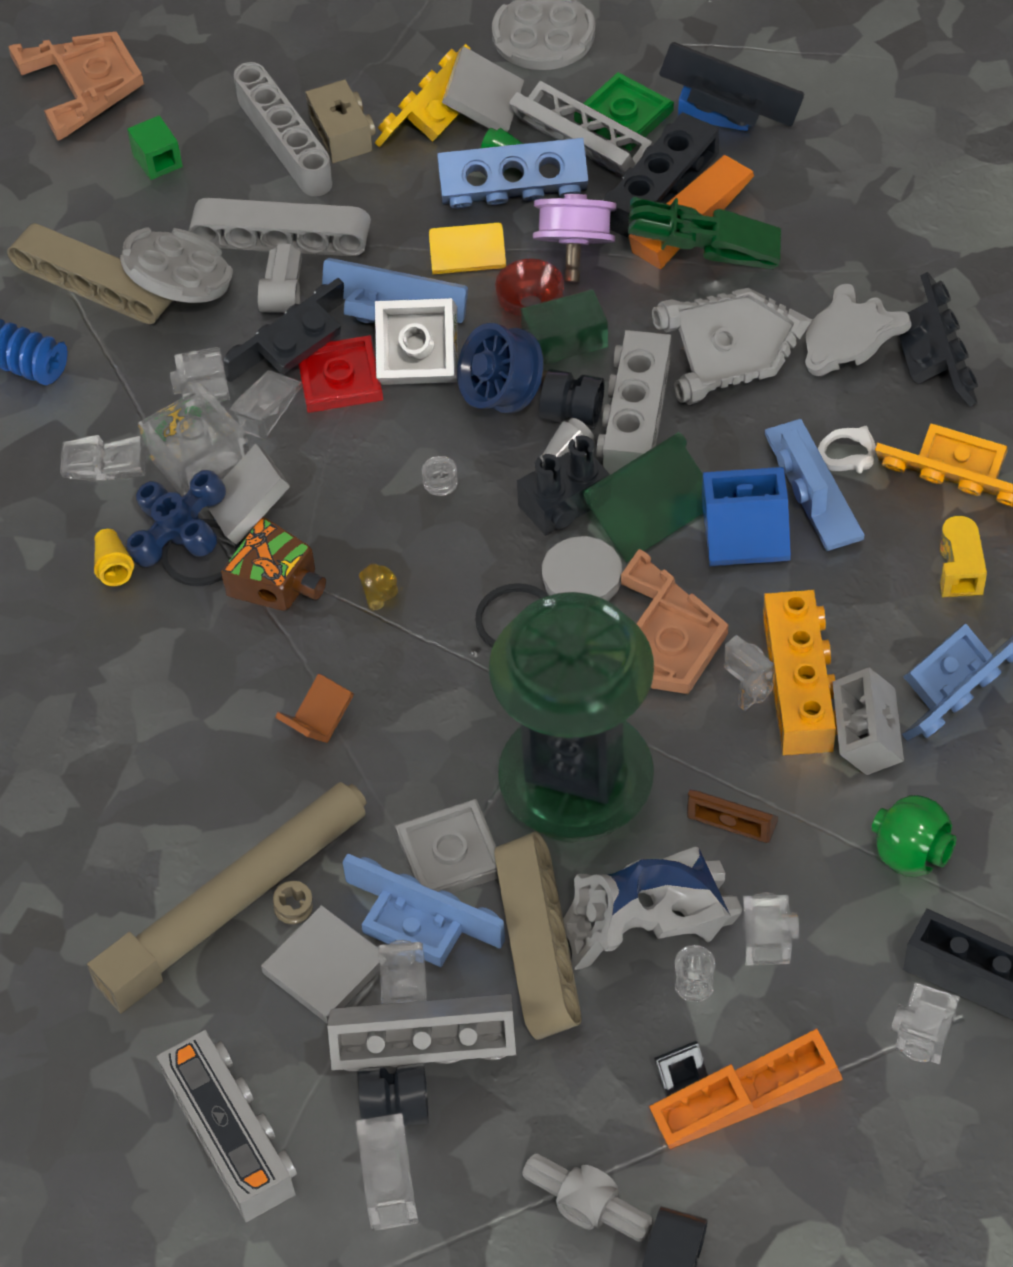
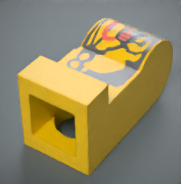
[939,516,987,598]

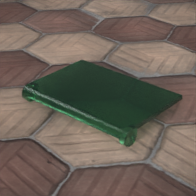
[583,432,703,562]

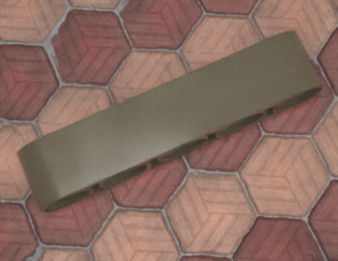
[7,223,173,324]
[494,831,582,1040]

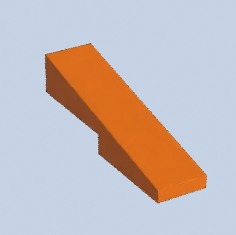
[628,155,754,270]
[649,1029,843,1149]

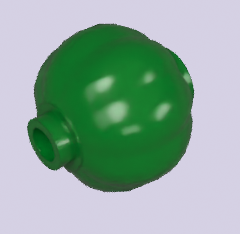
[871,795,956,877]

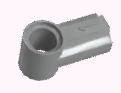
[258,243,302,313]

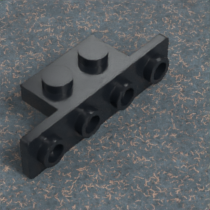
[659,42,805,127]
[899,272,978,406]
[223,278,344,382]

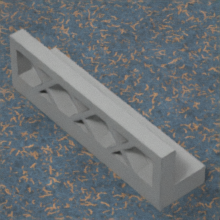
[509,81,654,177]

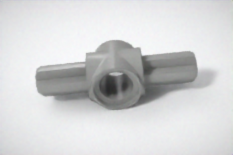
[522,1154,653,1241]

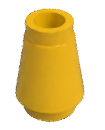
[94,529,134,586]

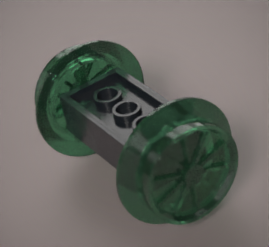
[489,592,654,843]

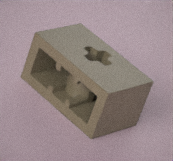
[305,79,376,164]

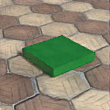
[574,72,674,151]

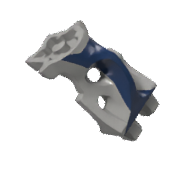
[563,847,742,970]

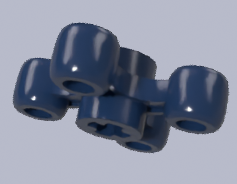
[126,470,226,567]

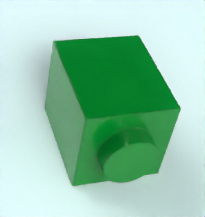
[127,115,183,180]

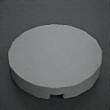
[542,536,622,609]

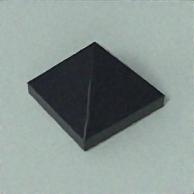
[654,1041,708,1097]

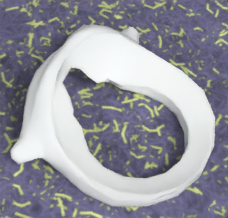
[818,426,876,474]

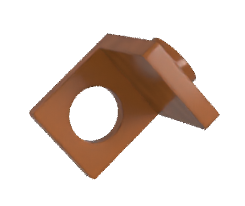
[275,674,354,743]

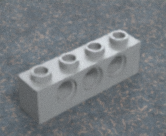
[597,330,671,479]

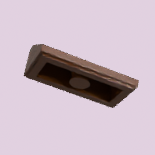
[687,789,778,843]

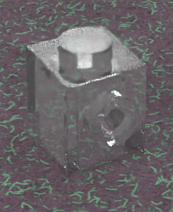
[170,346,230,408]
[742,892,799,965]
[891,982,960,1065]

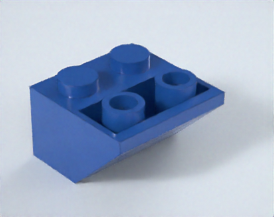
[702,467,791,566]

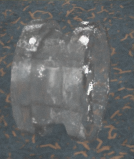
[422,456,458,496]

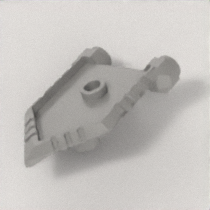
[652,288,812,405]

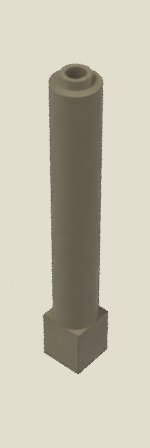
[87,782,367,1014]

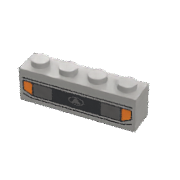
[156,1030,297,1222]

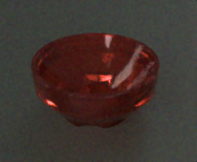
[495,259,564,318]

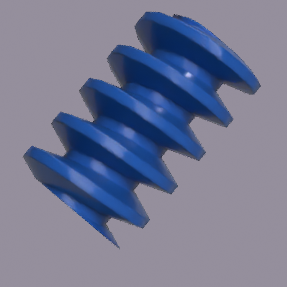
[0,319,68,385]

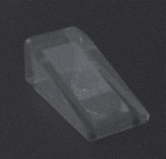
[228,370,302,439]

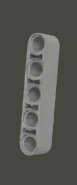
[233,62,333,196]
[188,198,371,256]

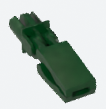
[628,197,781,270]

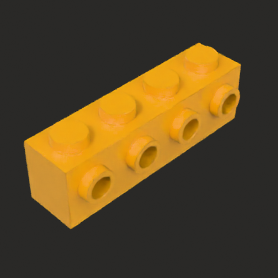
[763,590,838,756]

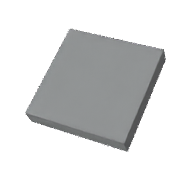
[442,46,524,132]
[207,443,290,544]
[395,799,498,894]
[261,905,388,1024]

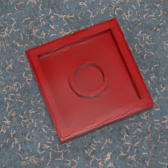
[299,335,383,413]

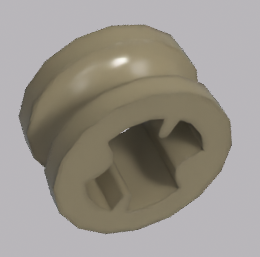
[273,881,313,924]

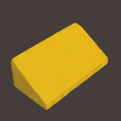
[429,222,506,275]

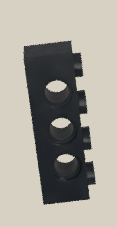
[603,112,719,238]

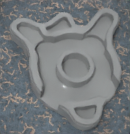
[805,284,912,376]

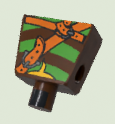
[221,517,326,611]

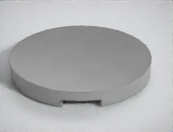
[492,0,596,70]
[120,227,233,303]

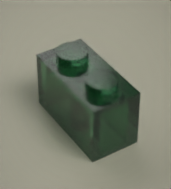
[521,289,608,364]

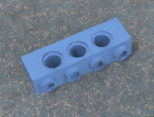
[437,138,588,208]

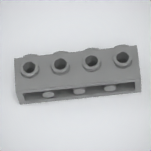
[327,994,516,1071]

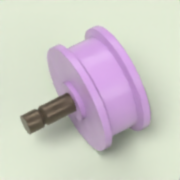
[533,194,617,282]

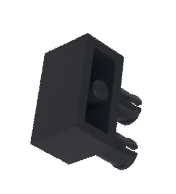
[517,435,611,536]

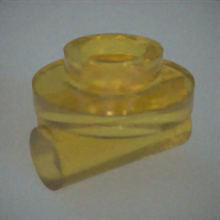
[359,564,398,610]

